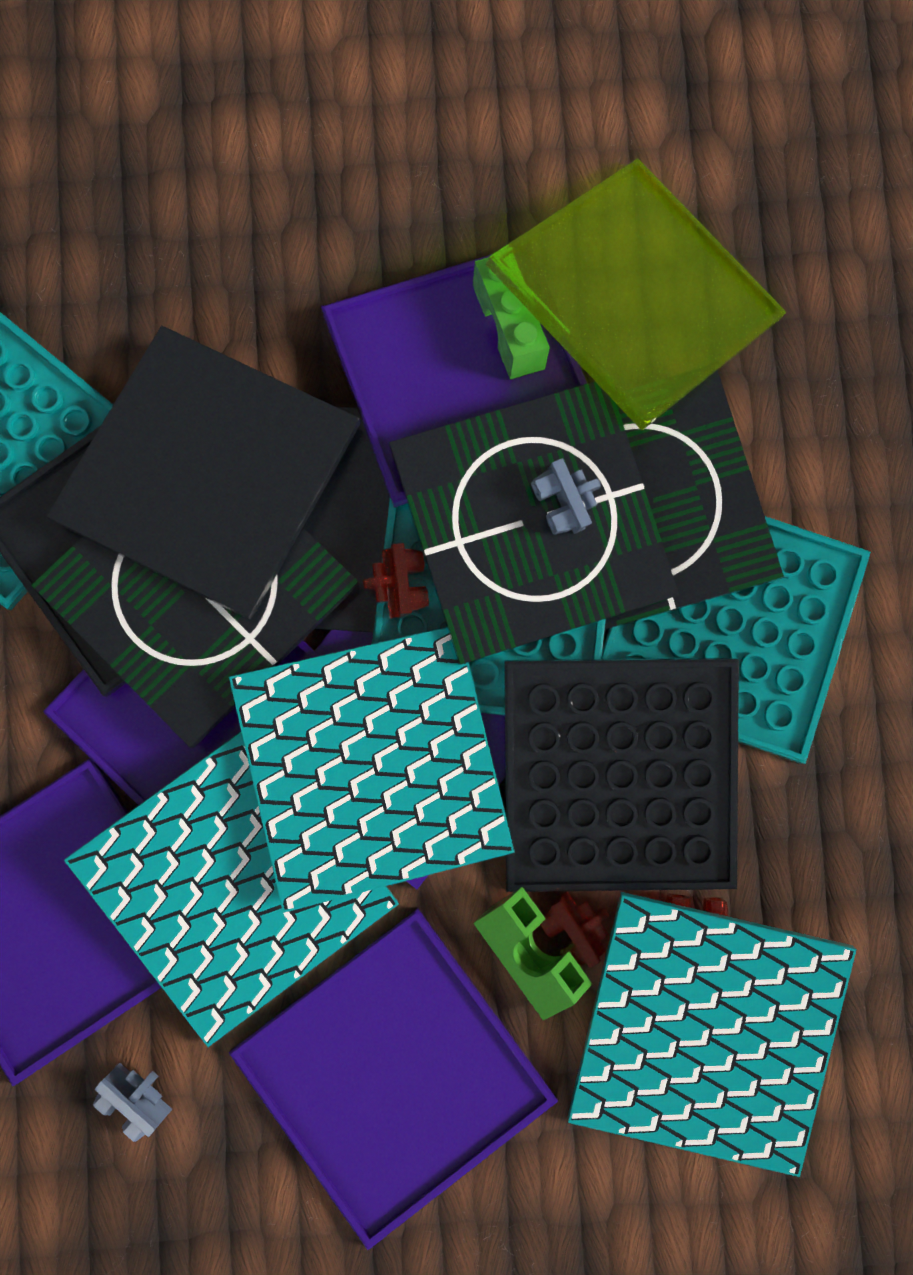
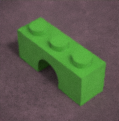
[473,251,550,380]
[473,887,593,1020]

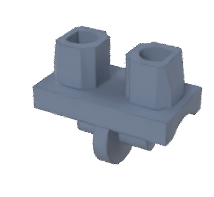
[531,458,601,534]
[93,1063,172,1142]

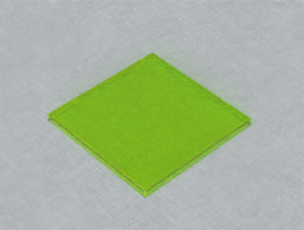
[486,158,787,430]

